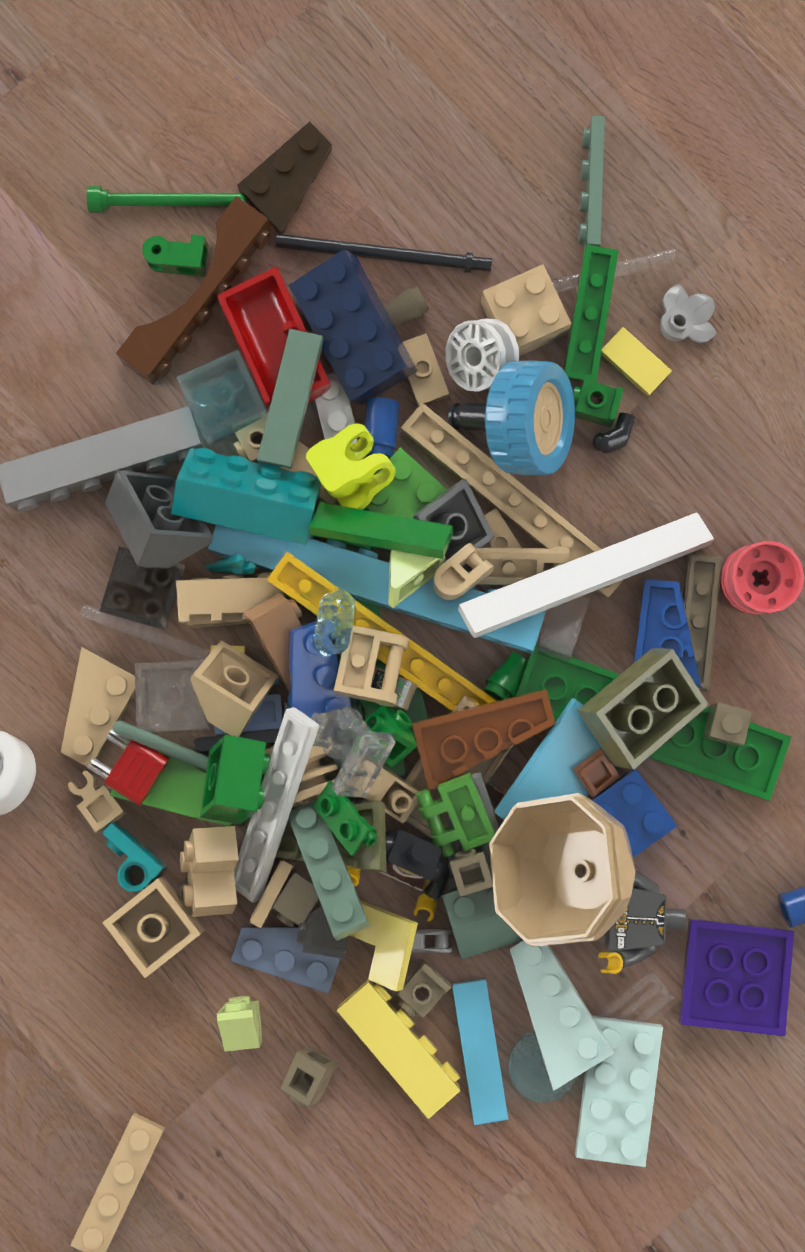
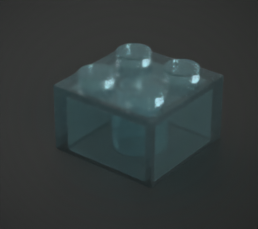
[176,350,267,446]

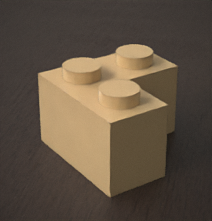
[180,826,239,917]

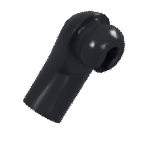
[593,412,635,453]

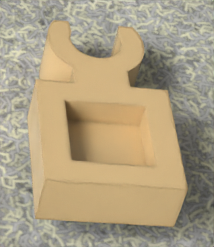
[68,770,127,835]

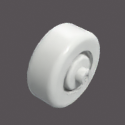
[0,731,36,815]

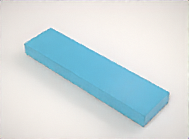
[452,978,509,1125]

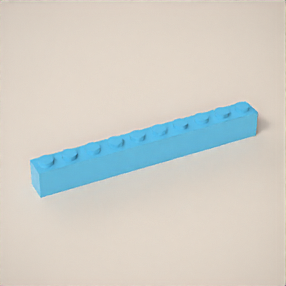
[208,525,546,654]

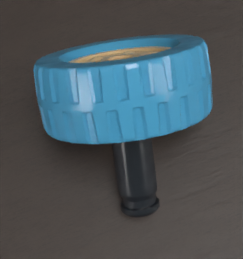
[447,360,575,476]

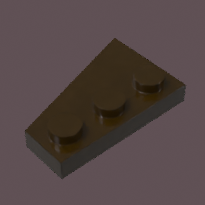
[237,121,332,234]

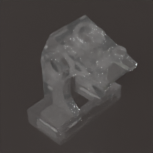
[311,707,396,797]

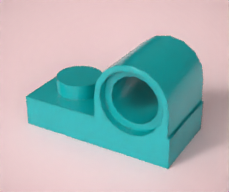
[102,822,168,892]

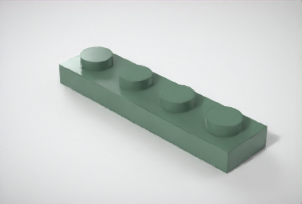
[578,116,605,247]
[288,799,370,941]

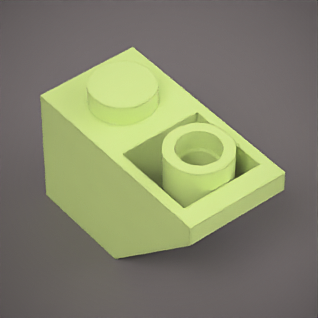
[217,996,263,1052]

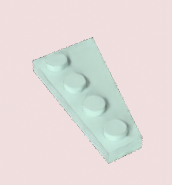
[510,940,615,1091]

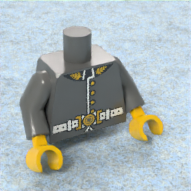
[598,870,686,974]

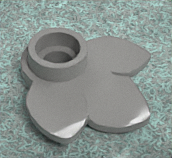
[660,284,717,343]

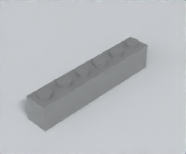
[0,406,204,512]

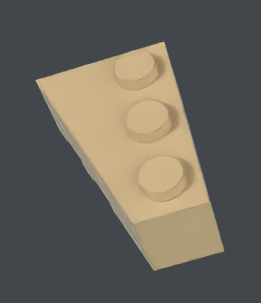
[176,572,286,629]

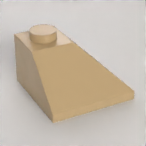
[190,640,279,737]

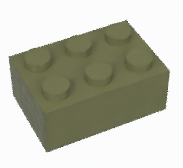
[577,648,709,770]

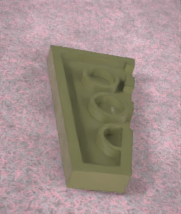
[275,801,387,873]

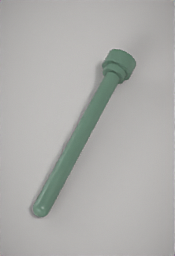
[113,721,264,788]

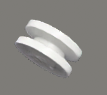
[445,318,519,392]

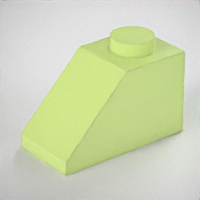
[388,550,445,608]

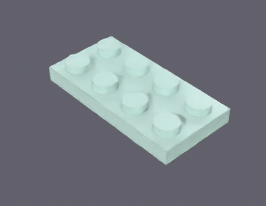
[575,1015,663,1167]

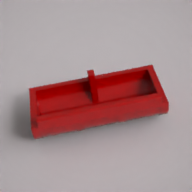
[217,266,331,411]

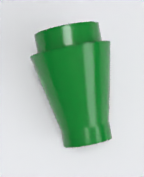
[484,652,528,701]

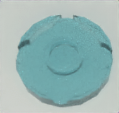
[508,1031,576,1103]

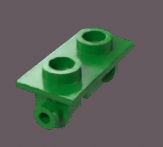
[313,780,378,856]

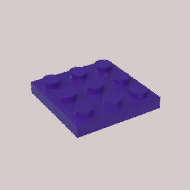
[679,919,794,1036]

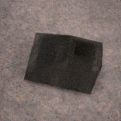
[99,546,185,631]

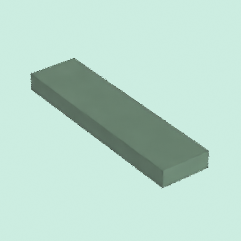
[257,329,324,469]

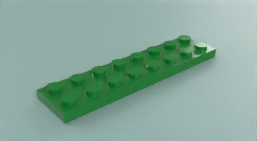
[515,644,792,801]

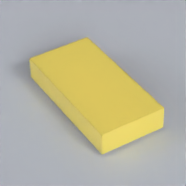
[601,327,672,397]

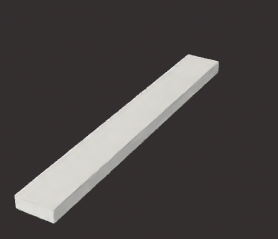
[458,513,714,638]

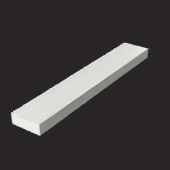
[234,707,320,903]

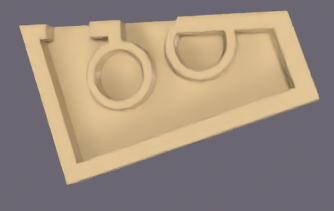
[61,647,142,767]

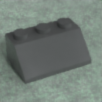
[105,470,213,568]

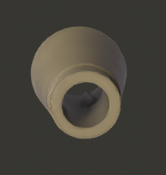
[384,286,430,326]

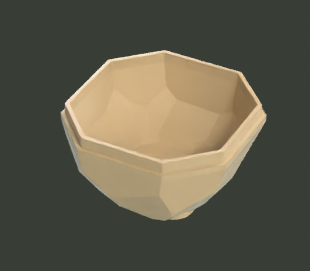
[489,793,635,947]

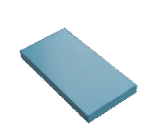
[494,698,610,820]

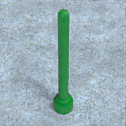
[87,186,247,213]

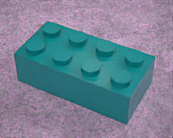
[171,448,321,545]

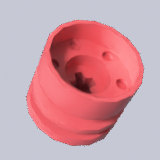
[720,541,804,615]

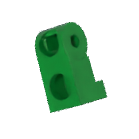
[142,234,209,277]

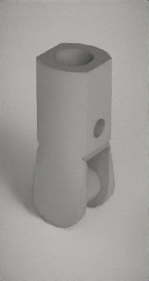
[411,929,452,953]

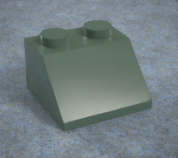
[441,877,523,959]

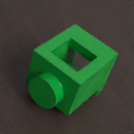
[573,379,624,428]

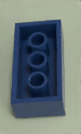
[289,249,418,405]

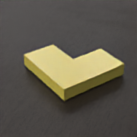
[350,901,418,991]

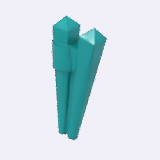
[205,554,257,575]

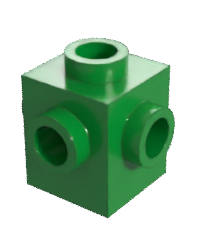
[360,705,417,767]

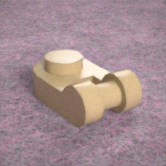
[433,543,494,600]

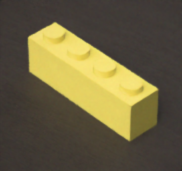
[337,980,460,1119]

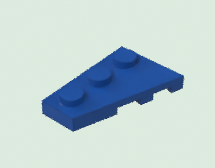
[634,579,702,688]
[288,619,355,731]

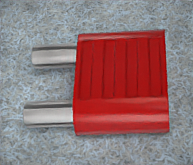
[88,729,170,806]

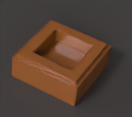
[573,749,621,798]

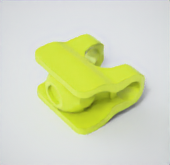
[306,423,396,510]

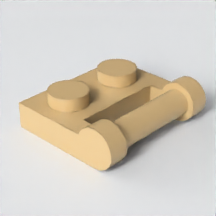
[334,624,409,707]

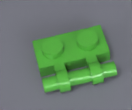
[416,772,496,857]

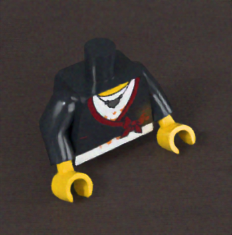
[347,829,449,921]

